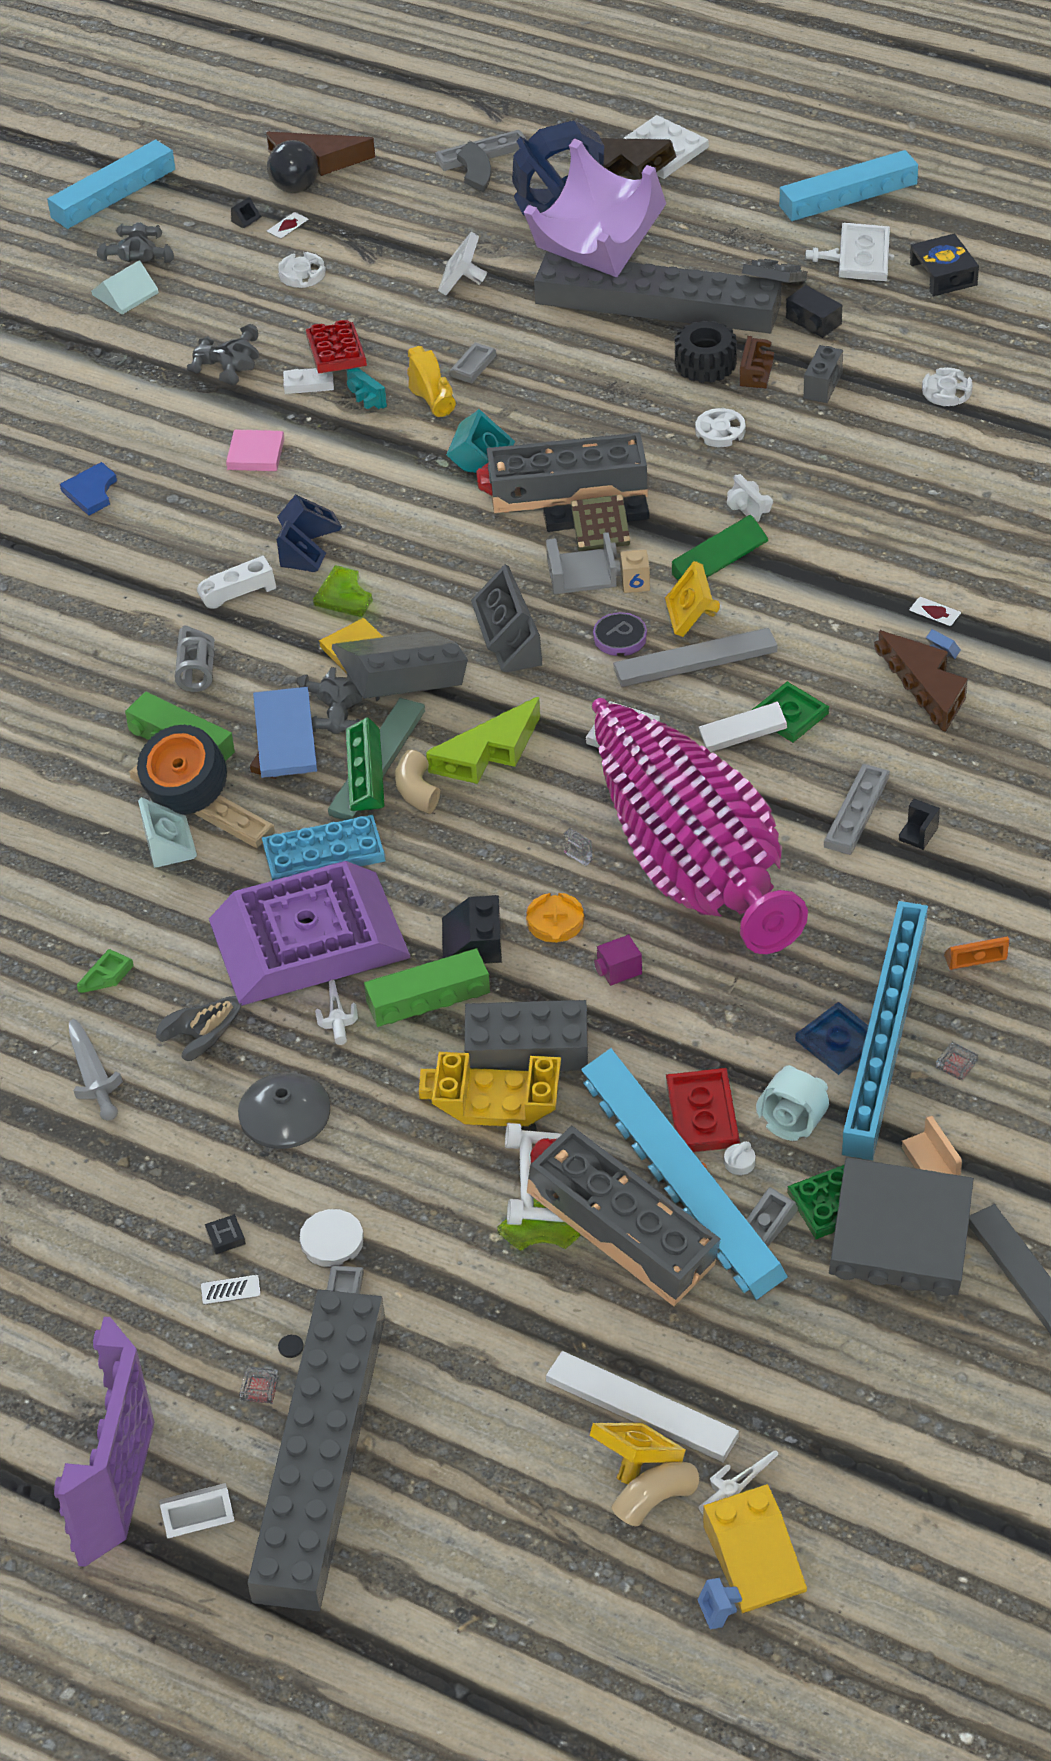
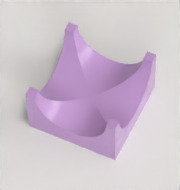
[524,139,666,277]

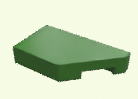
[77,949,134,993]

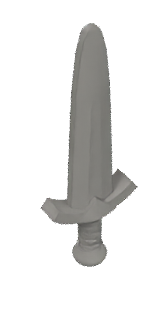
[69,1019,123,1121]

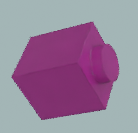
[594,934,642,986]

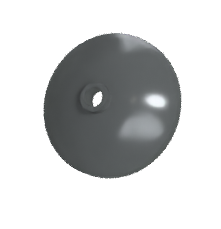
[238,1072,330,1149]

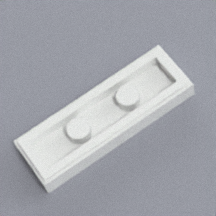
[699,702,787,752]

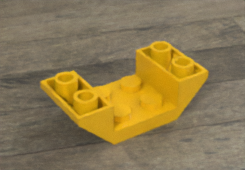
[432,1052,561,1126]

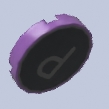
[593,612,647,656]

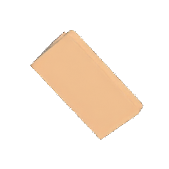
[902,1116,962,1176]

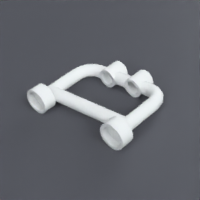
[505,1123,564,1225]

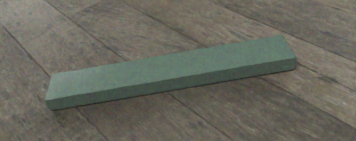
[328,698,425,820]

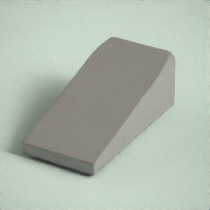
[746,1187,798,1247]

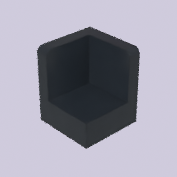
[898,799,940,850]

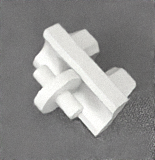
[727,474,773,522]

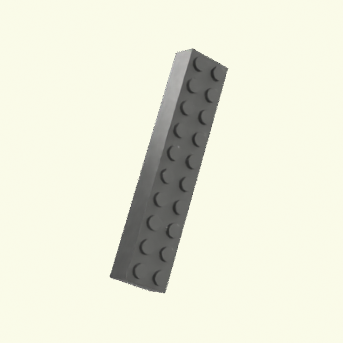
[534,252,782,334]
[248,1289,385,1611]

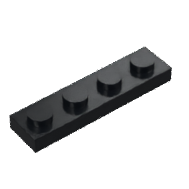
[543,495,650,532]

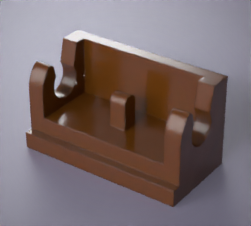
[740,336,774,389]

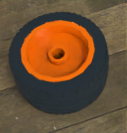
[137,724,227,815]

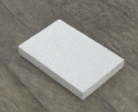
[839,223,890,281]

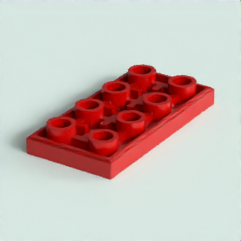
[306,320,367,374]

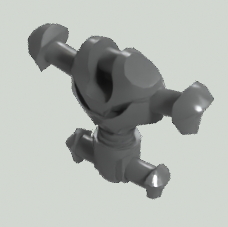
[97,223,174,263]
[187,324,259,386]
[296,667,380,734]

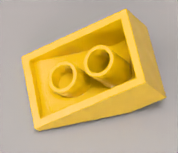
[703,1484,807,1614]

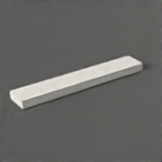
[546,1351,739,1463]

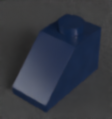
[277,494,342,539]

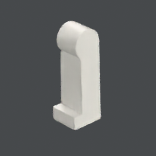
[197,556,277,609]

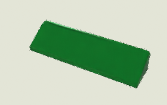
[672,515,768,580]
[346,717,385,811]

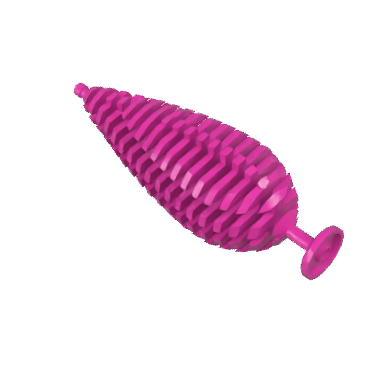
[592,698,808,954]

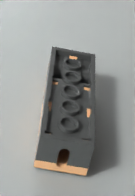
[476,432,648,513]
[527,1125,721,1306]

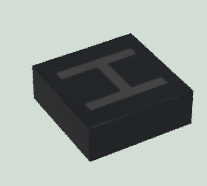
[205,1214,246,1254]

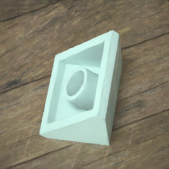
[91,260,159,314]
[138,797,197,868]

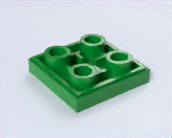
[787,1165,844,1240]

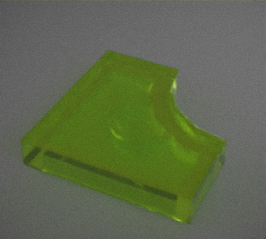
[313,565,373,618]
[497,1198,581,1251]

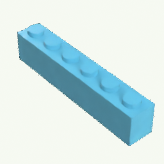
[47,139,176,229]
[779,150,918,221]

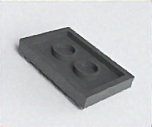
[742,259,808,283]

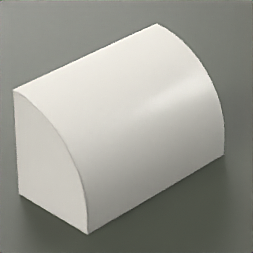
[159,1483,235,1539]

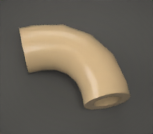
[395,749,440,814]
[611,1462,699,1526]

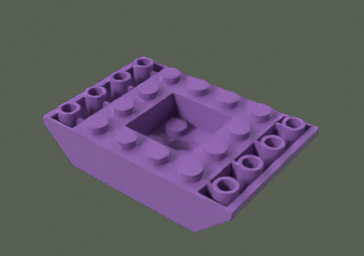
[209,861,410,1006]

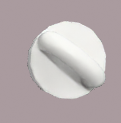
[724,1141,756,1175]

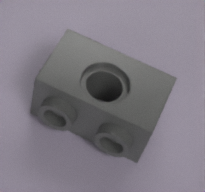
[803,345,843,403]

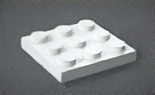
[623,115,709,179]

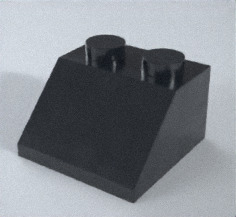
[442,895,502,964]

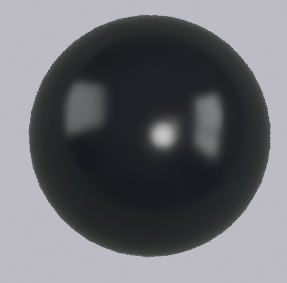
[267,140,319,193]

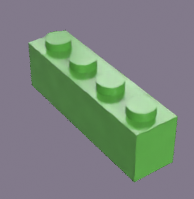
[125,692,235,761]
[364,948,490,1027]

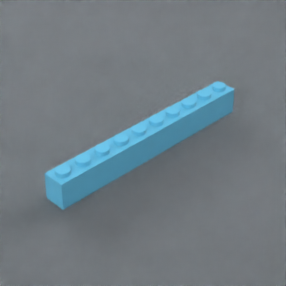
[842,901,928,1161]
[581,1048,788,1300]

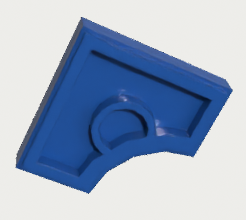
[60,462,117,516]

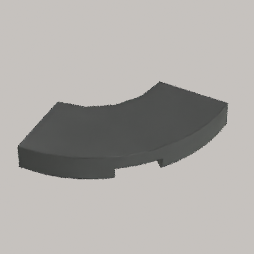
[457,141,491,192]

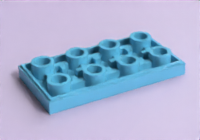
[262,815,385,881]

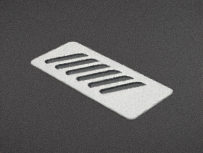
[201,1275,260,1304]

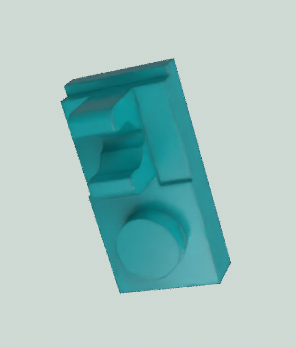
[346,367,387,409]

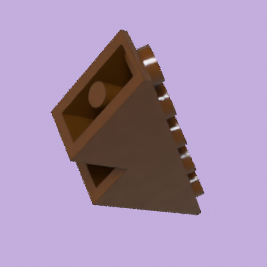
[266,131,375,176]
[874,630,968,732]

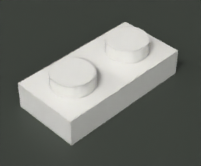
[283,368,334,394]

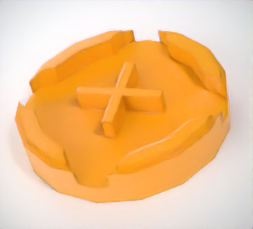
[526,893,585,943]

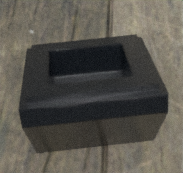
[231,197,261,228]

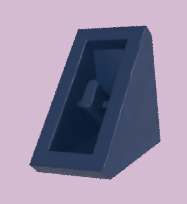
[276,520,326,572]

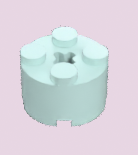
[756,1065,829,1141]

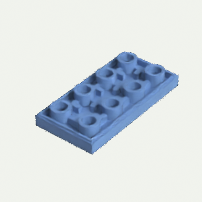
[253,687,317,778]

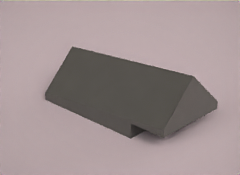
[471,564,542,672]

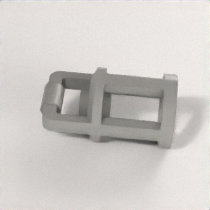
[174,625,215,692]

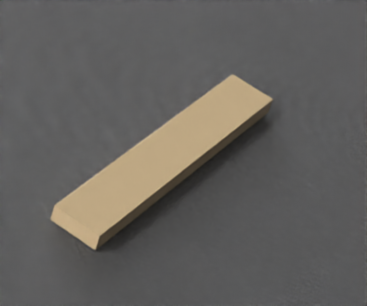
[129,765,275,849]

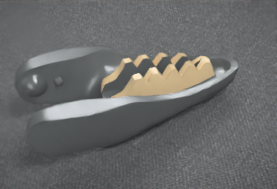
[156,996,242,1061]

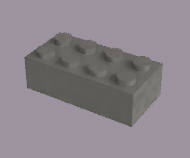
[464,1000,588,1071]

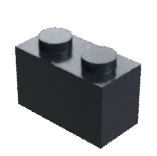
[786,285,843,338]

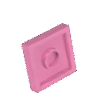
[226,430,284,471]

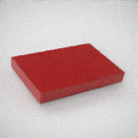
[666,1068,740,1152]

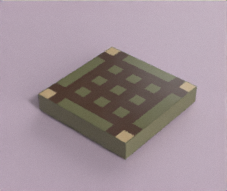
[571,495,630,552]

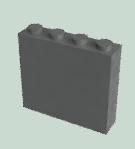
[829,1157,974,1296]

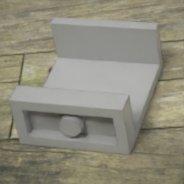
[546,532,621,594]

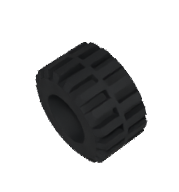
[675,320,737,383]

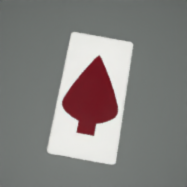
[267,212,309,239]
[909,597,961,626]

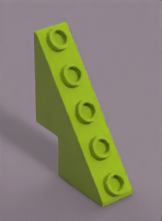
[426,697,540,784]

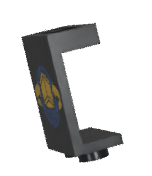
[910,233,979,297]

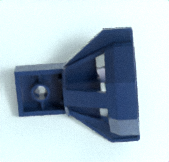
[512,120,604,216]

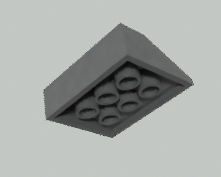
[332,631,468,699]

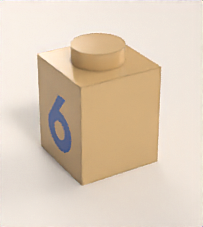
[620,549,650,593]

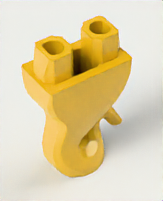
[407,346,456,417]

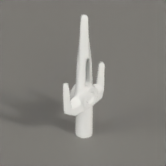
[315,980,358,1045]
[699,1451,778,1514]

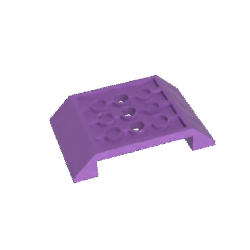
[54,1317,155,1566]

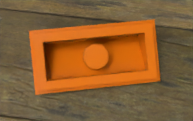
[944,936,1009,970]

